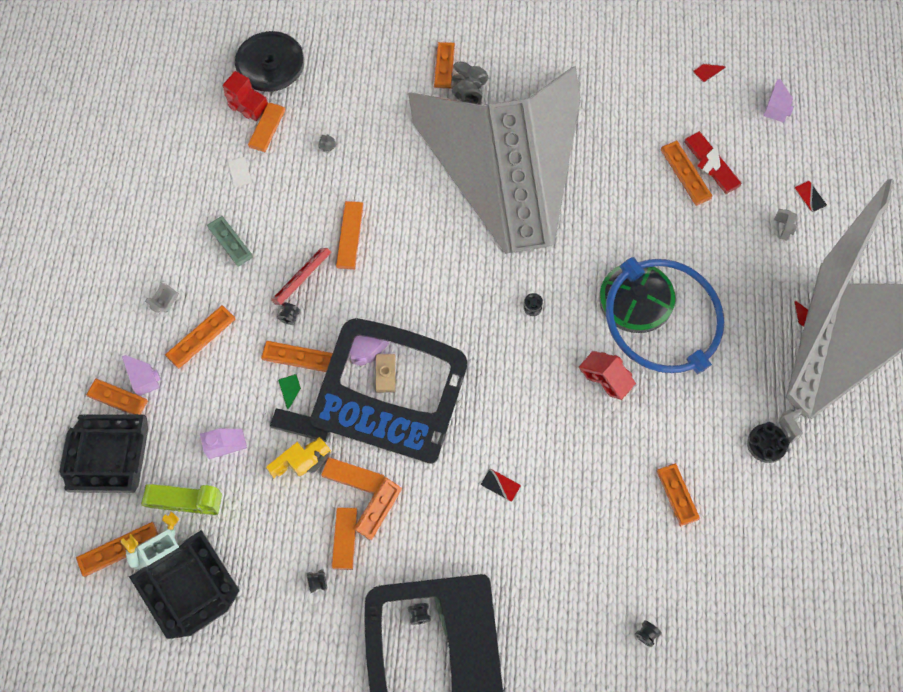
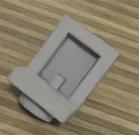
[774,209,797,241]
[145,283,179,313]
[779,409,803,443]

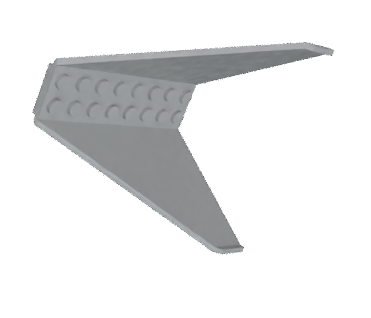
[408,66,581,254]
[786,179,903,419]

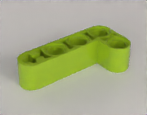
[141,484,222,515]

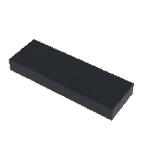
[270,408,330,442]

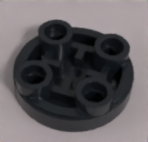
[747,422,790,463]

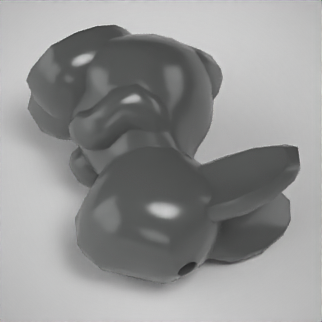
[452,61,489,105]

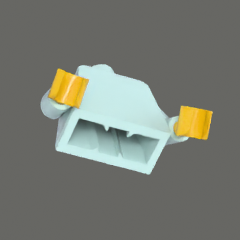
[121,511,179,570]

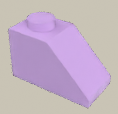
[764,79,794,122]
[350,336,389,366]
[122,355,161,396]
[200,428,247,459]

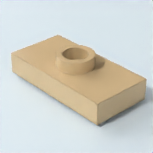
[376,354,396,393]

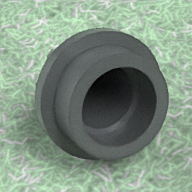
[318,134,336,152]

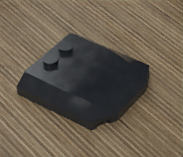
[59,414,148,493]
[129,530,240,639]

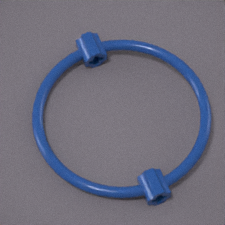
[606,257,724,375]

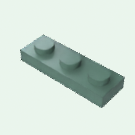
[207,216,253,267]

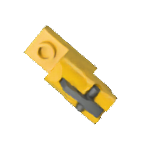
[266,437,331,478]

